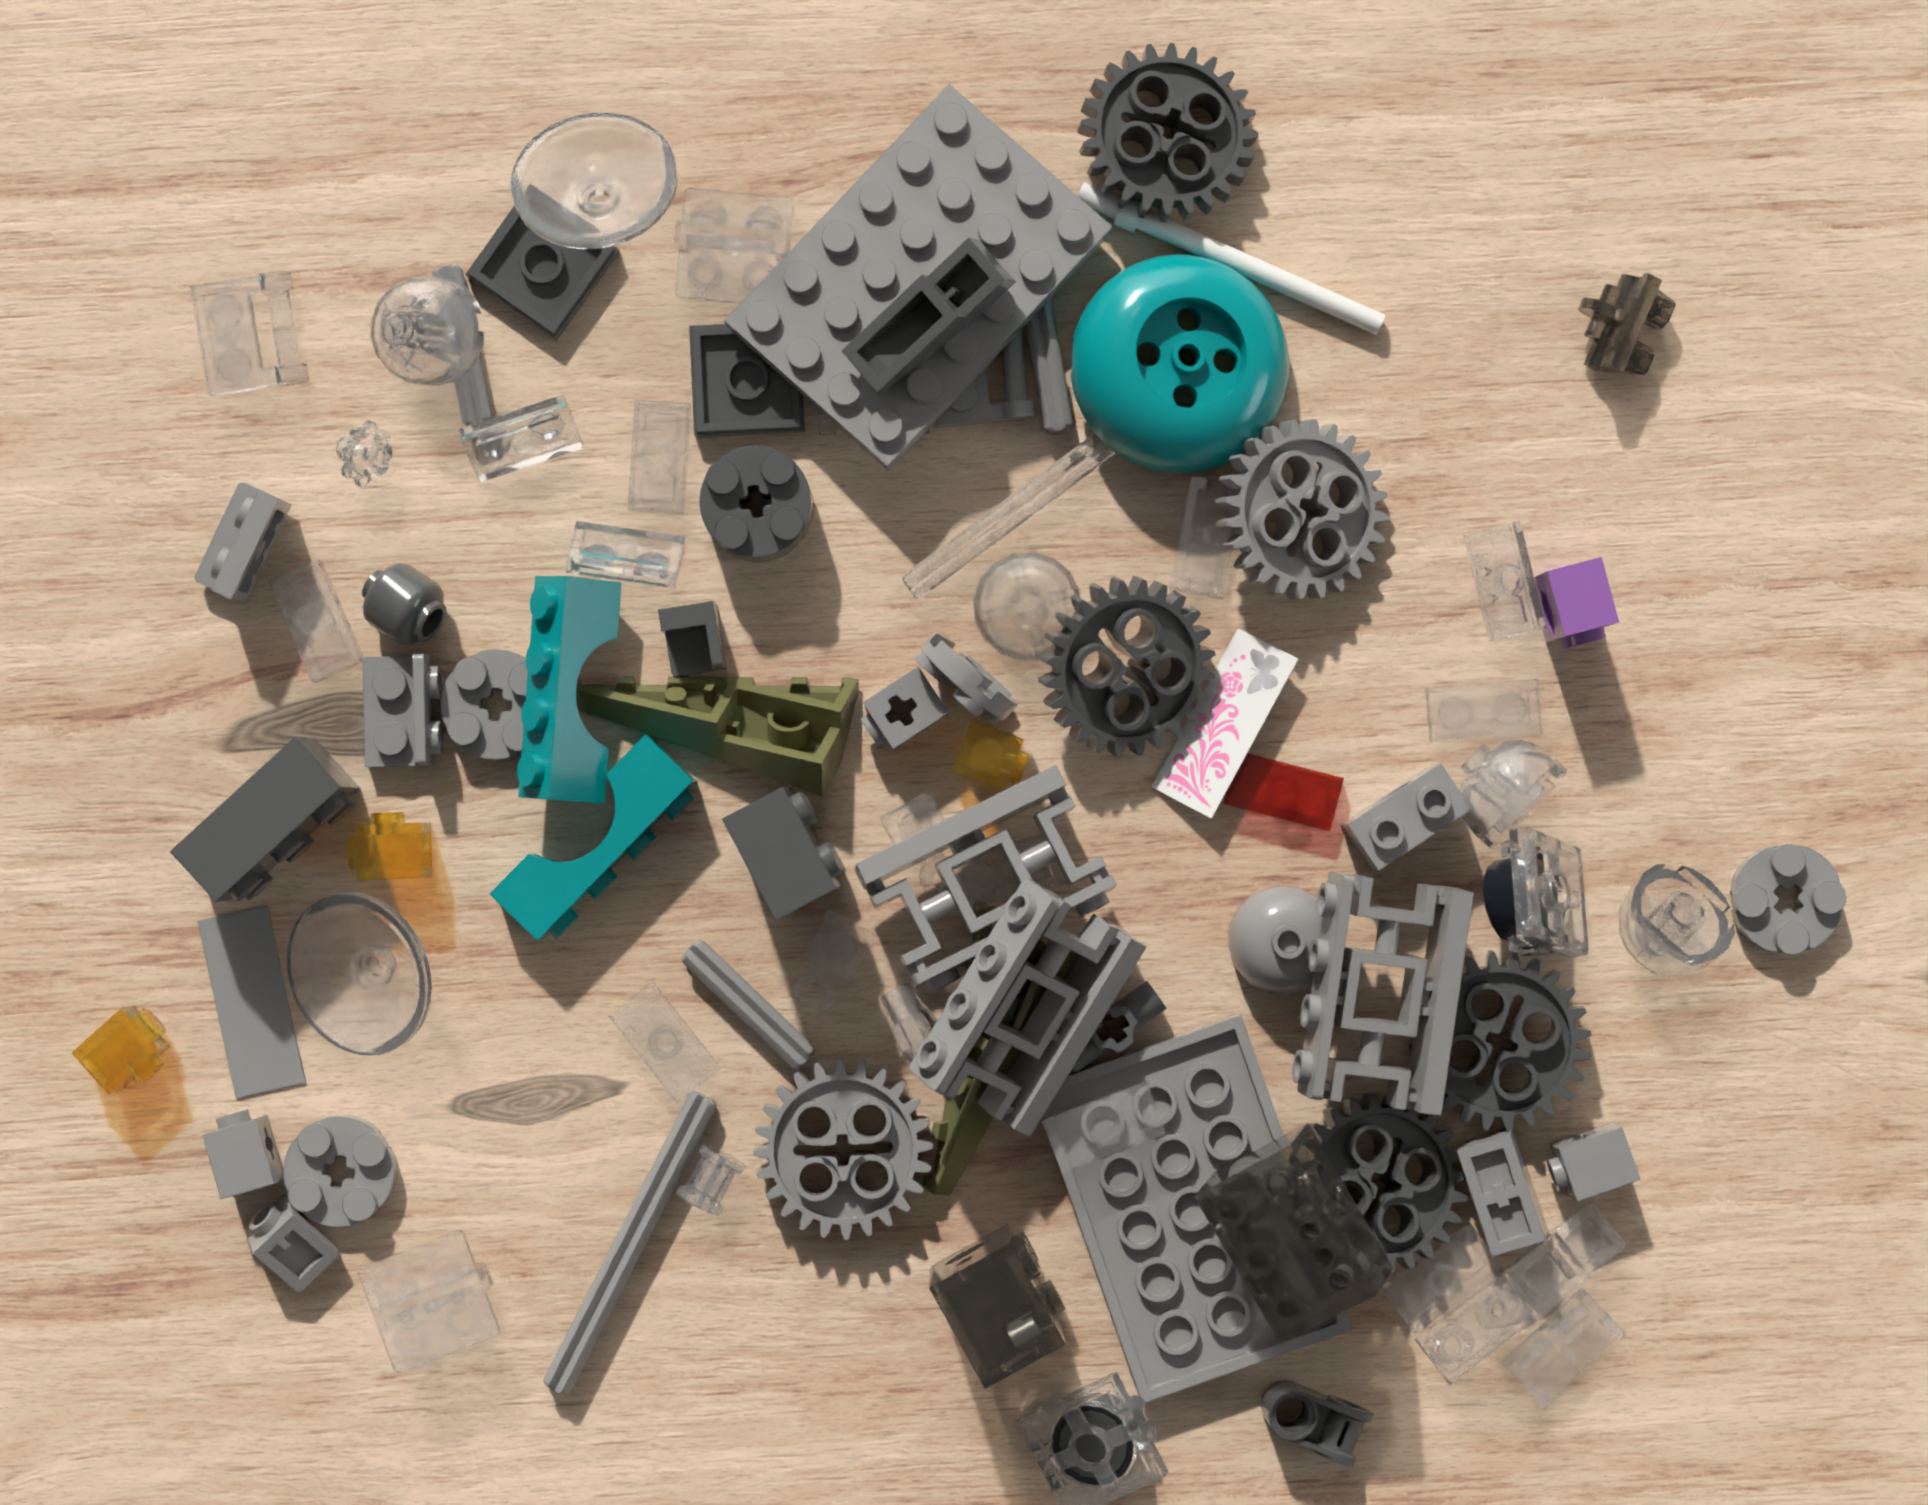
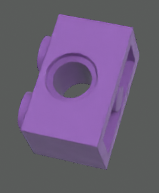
[1529,557,1619,649]

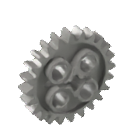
[1215,419,1389,600]
[753,1058,933,1240]

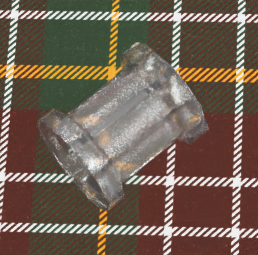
[676,1144,746,1216]

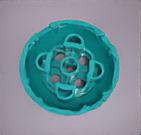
[1070,254,1289,475]

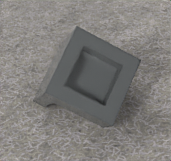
[658,601,727,677]

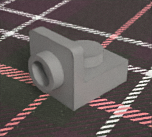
[246,1194,339,1293]

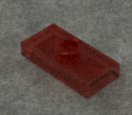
[1222,753,1344,832]

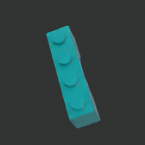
[517,576,622,804]
[490,734,697,941]

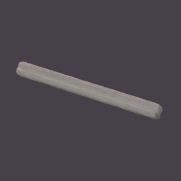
[544,1091,716,1395]

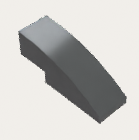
[842,238,1016,393]

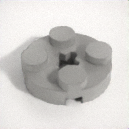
[915,630,1018,725]
[440,649,528,760]
[1730,844,1846,955]
[283,1115,397,1227]

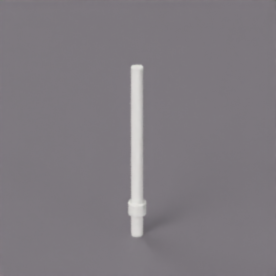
[1078,182,1385,335]

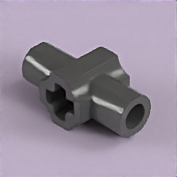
[1073,981,1167,1073]

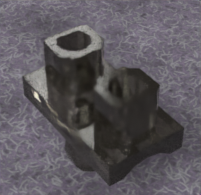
[1578,273,1676,375]

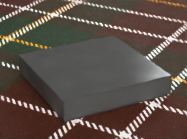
[465,186,620,340]
[689,324,805,437]

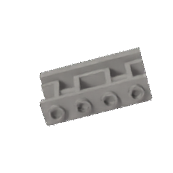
[854,765,1117,992]
[1292,871,1474,1116]
[910,878,1146,1137]

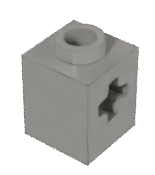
[860,666,949,750]
[202,1109,284,1199]
[1547,1122,1641,1202]

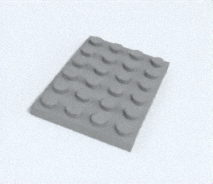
[724,84,1112,471]
[1042,1014,1352,1404]

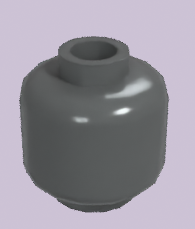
[362,563,447,645]

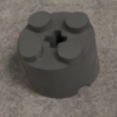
[699,446,814,562]

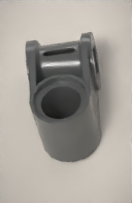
[1261,1381,1374,1467]

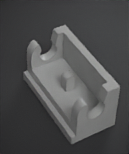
[1457,1126,1548,1257]

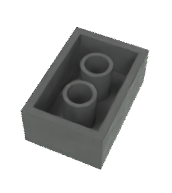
[170,737,360,902]
[722,787,846,921]

